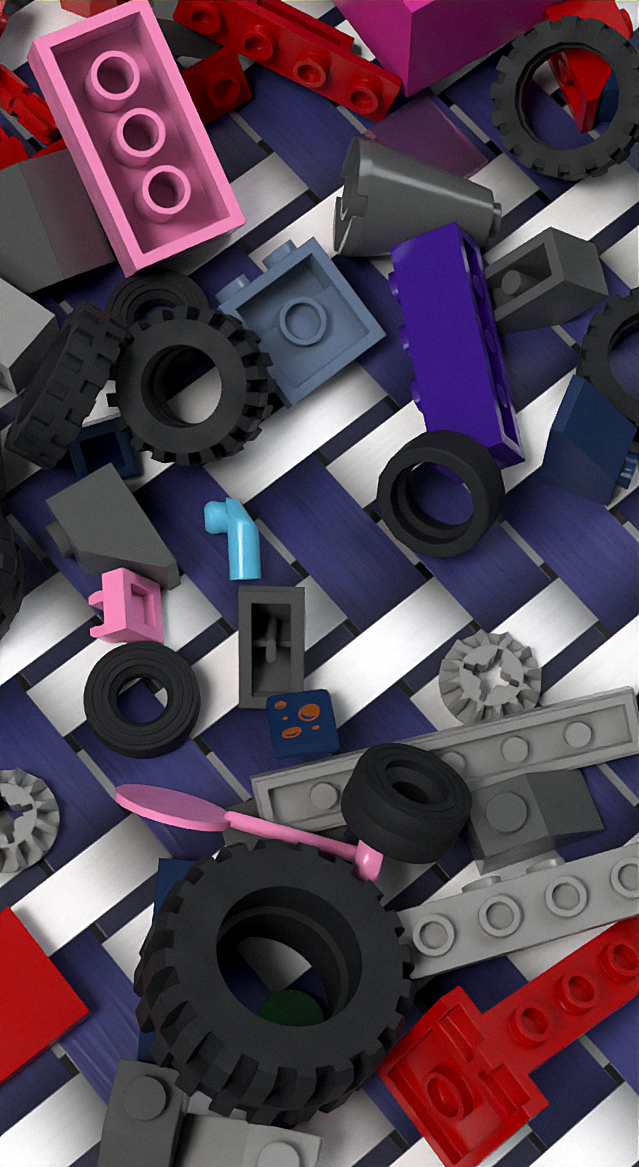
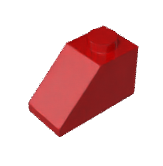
[542,0,634,134]

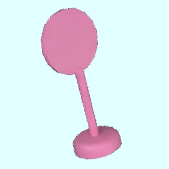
[114,784,384,885]

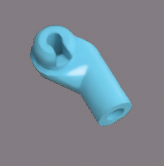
[204,497,261,580]

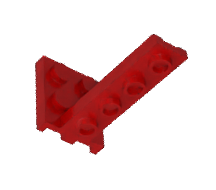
[375,916,639,1167]

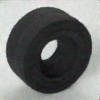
[340,743,472,864]

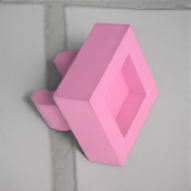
[88,567,164,644]

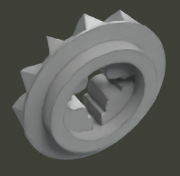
[438,629,542,724]
[0,767,60,873]

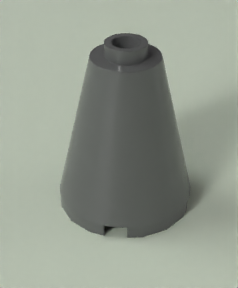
[333,136,502,258]

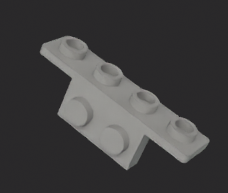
[396,842,639,982]

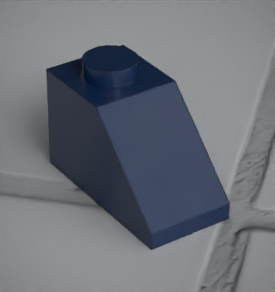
[538,374,639,507]

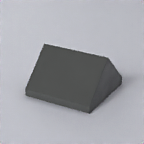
[0,149,116,295]

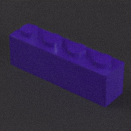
[388,221,526,485]

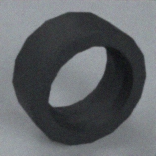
[376,429,505,558]

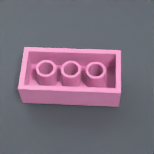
[26,0,246,278]

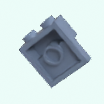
[215,236,386,409]

